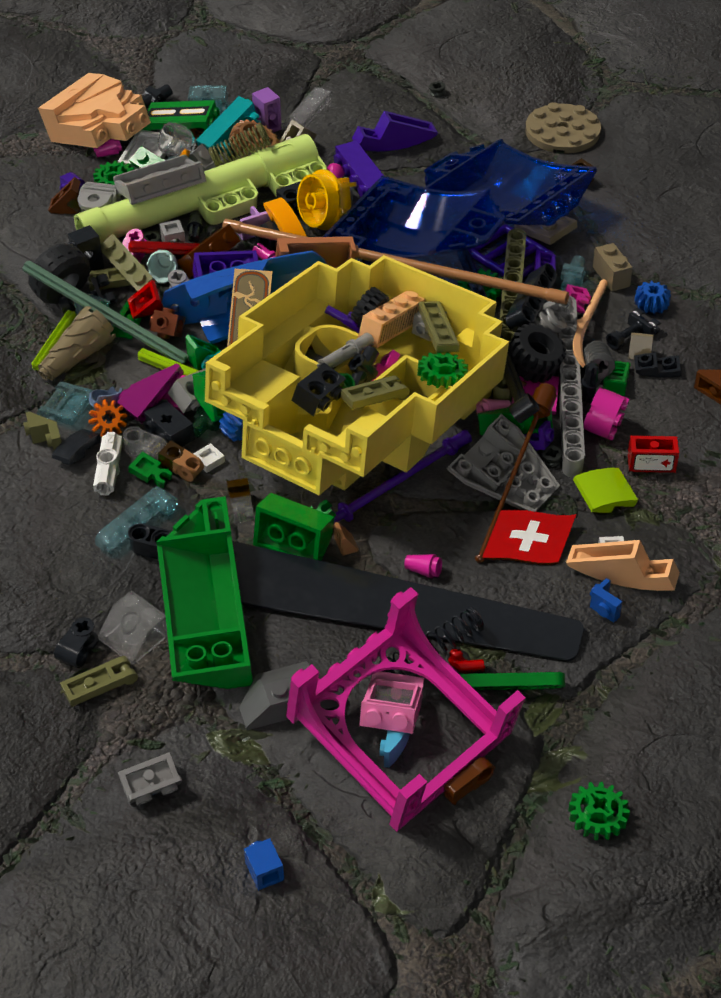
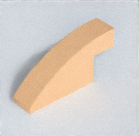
[566,540,680,591]

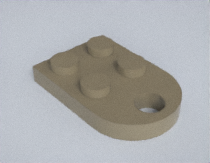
[514,206,577,245]

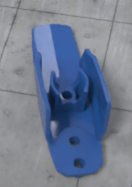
[162,250,327,344]

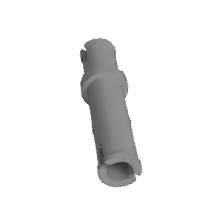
[317,333,374,368]

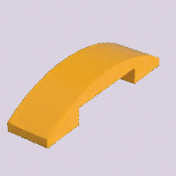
[263,197,307,237]

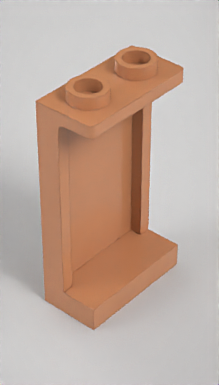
[275,237,359,268]

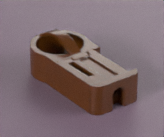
[444,757,495,805]

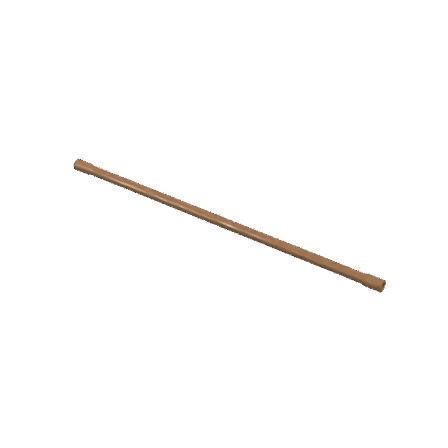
[222,219,569,305]

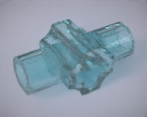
[560,255,586,291]

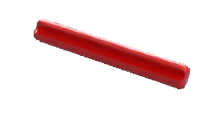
[128,240,200,255]

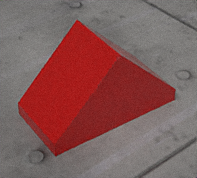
[128,280,164,319]

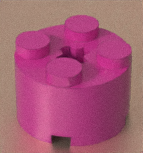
[583,388,630,441]

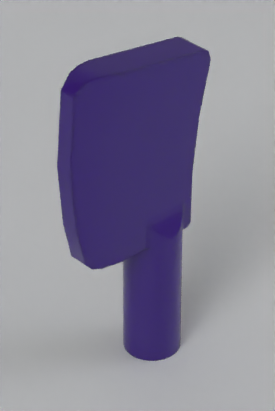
[324,305,360,333]

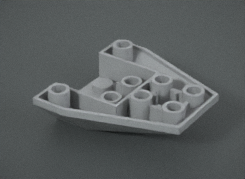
[447,414,560,512]

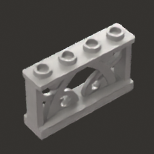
[113,155,206,205]

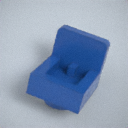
[590,578,622,623]

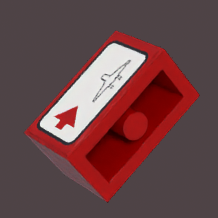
[627,436,679,473]

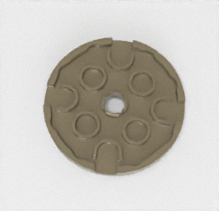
[525,102,601,153]

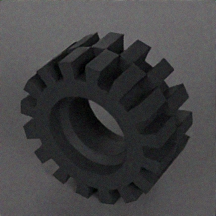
[351,287,390,326]

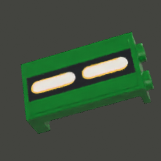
[143,100,220,132]

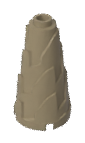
[38,306,116,381]

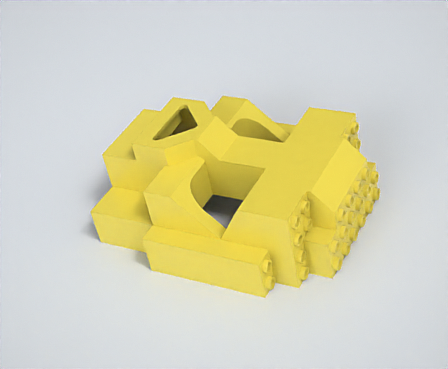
[205,255,509,496]

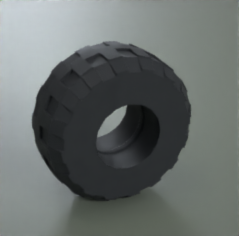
[28,243,90,304]

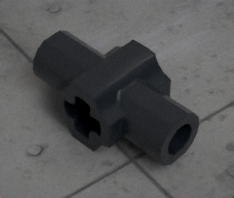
[142,84,173,109]
[348,346,379,386]

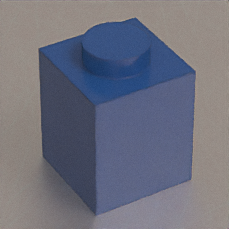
[244,838,284,891]

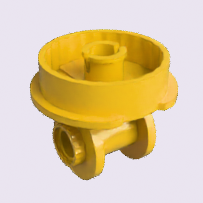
[297,169,359,230]

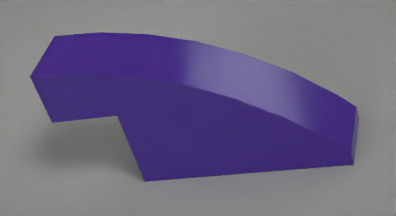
[352,111,438,151]

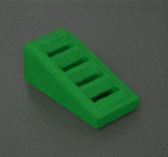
[603,361,631,396]

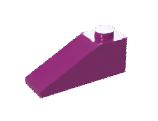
[117,363,184,424]

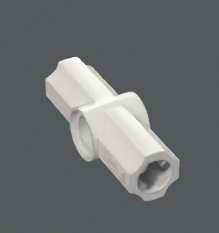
[93,432,123,496]

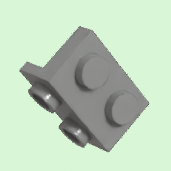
[118,752,182,806]

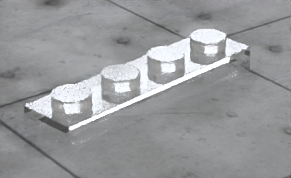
[281,87,332,132]

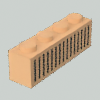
[358,291,425,348]

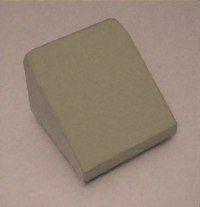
[628,333,653,360]

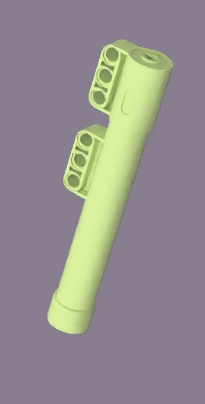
[74,134,327,244]

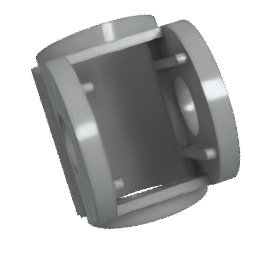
[78,182,121,212]

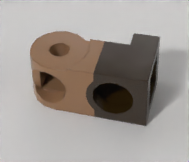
[158,440,204,482]

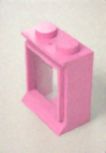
[360,671,424,734]

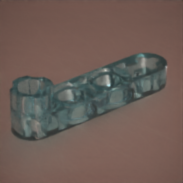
[95,486,178,552]

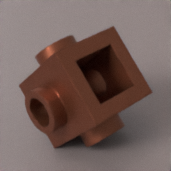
[150,307,186,339]

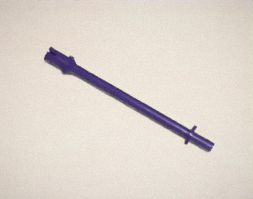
[334,430,472,524]

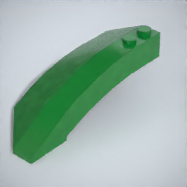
[156,496,253,689]

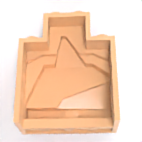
[38,73,151,148]

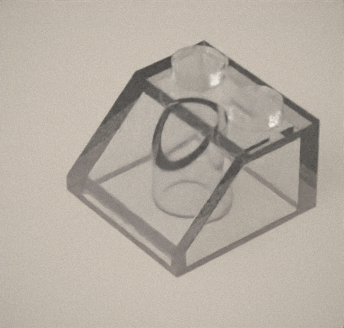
[98,590,168,665]

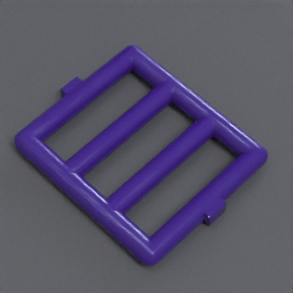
[468,224,554,279]

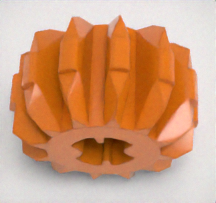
[88,399,127,437]

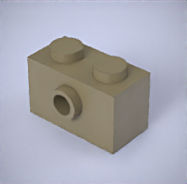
[593,243,633,292]

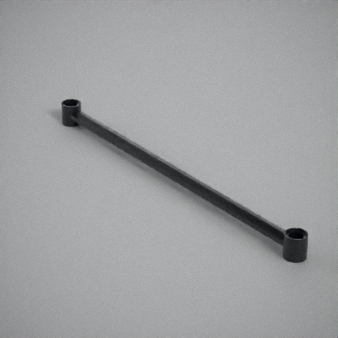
[439,212,540,424]

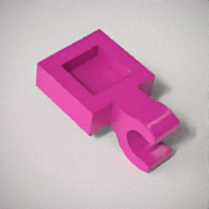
[565,284,591,314]

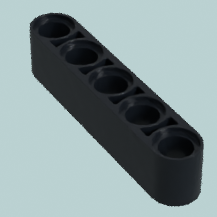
[505,263,557,332]

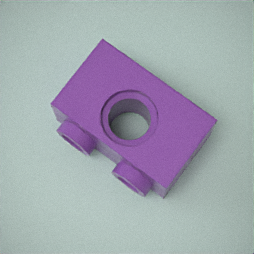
[252,87,282,133]

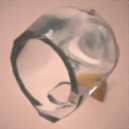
[158,122,196,157]

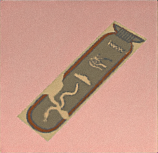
[227,268,273,347]

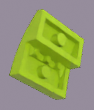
[573,468,638,513]

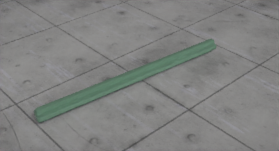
[22,261,188,364]

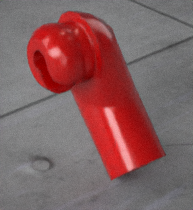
[448,649,485,674]

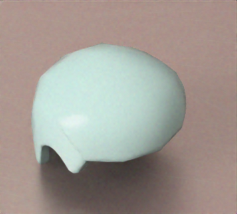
[146,250,178,284]

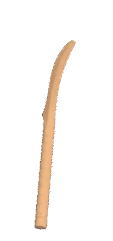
[572,279,608,368]

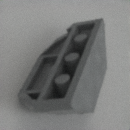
[239,661,347,731]

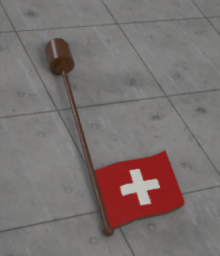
[475,383,576,565]

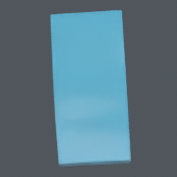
[379,730,410,768]

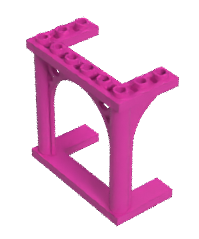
[286,587,526,832]

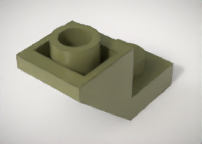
[23,412,62,451]

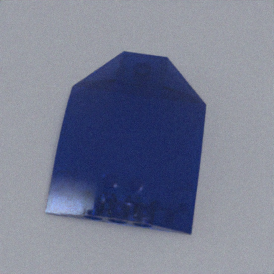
[424,139,597,226]
[323,176,506,259]

